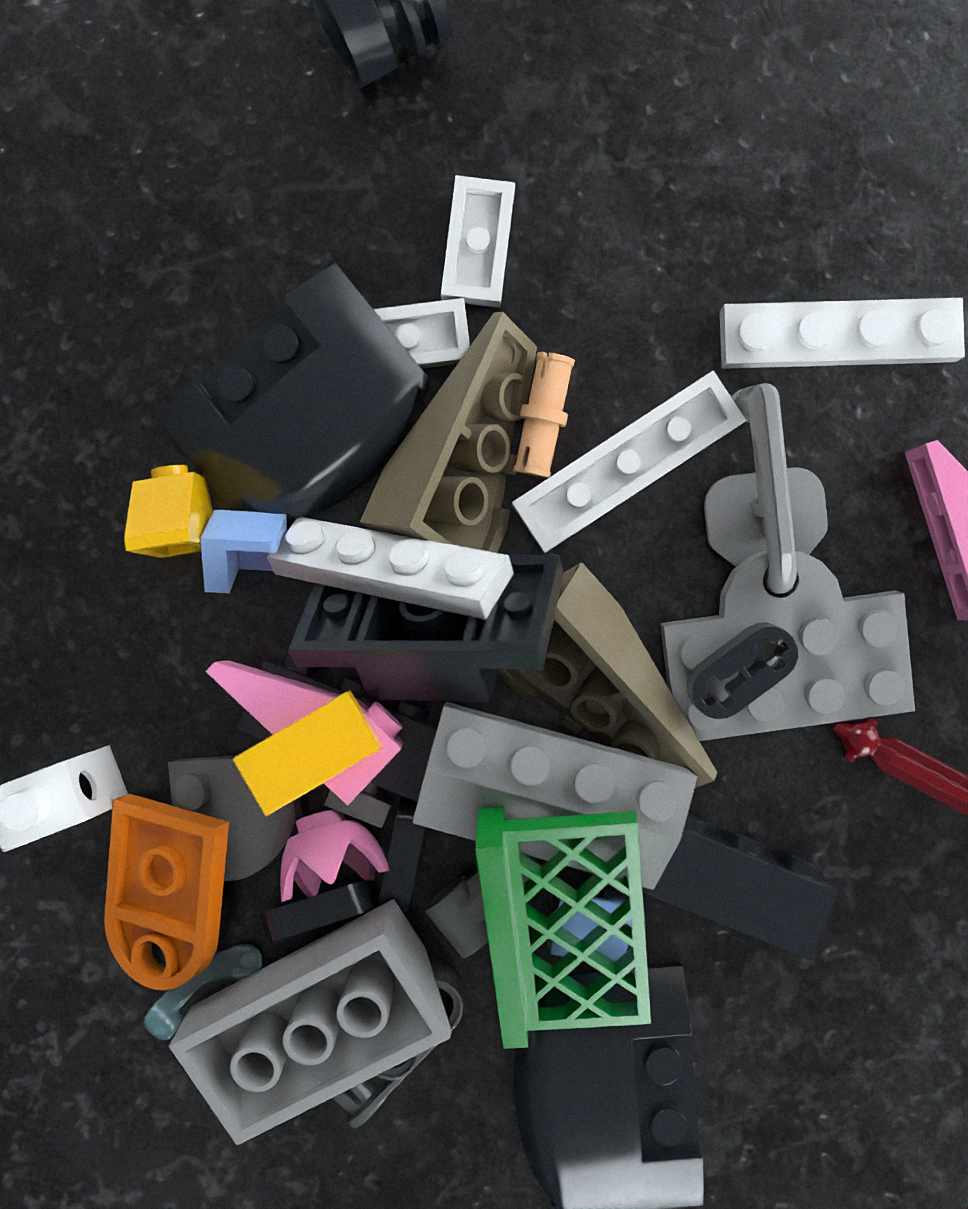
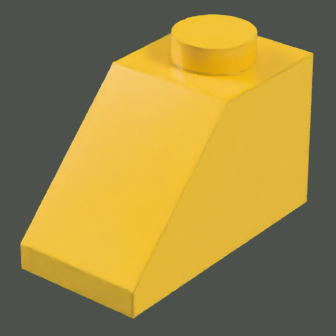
[124,465,213,558]

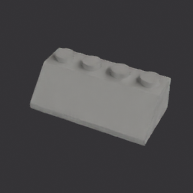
[412,702,697,890]
[169,899,451,1145]

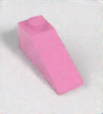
[904,440,968,620]
[206,660,405,806]

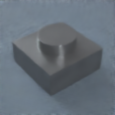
[324,783,395,828]

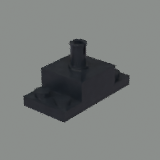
[288,555,564,706]

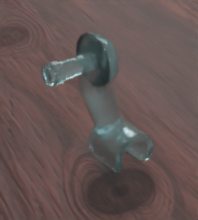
[144,944,262,1040]

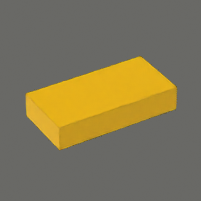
[233,690,383,816]

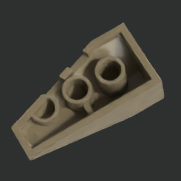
[360,312,537,553]
[497,562,717,788]

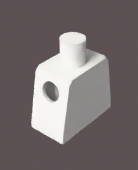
[0,745,128,852]

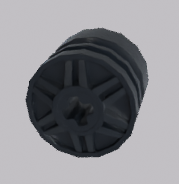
[310,0,453,89]

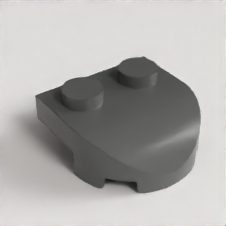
[168,753,303,881]

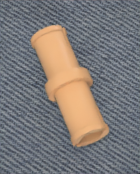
[513,352,575,478]

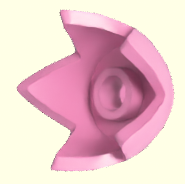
[280,809,389,902]

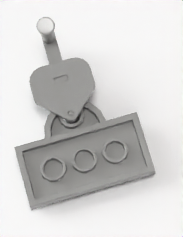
[660,383,915,741]

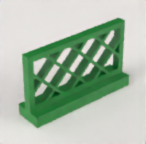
[476,806,651,1049]

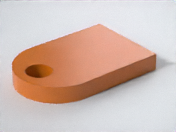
[104,794,229,990]

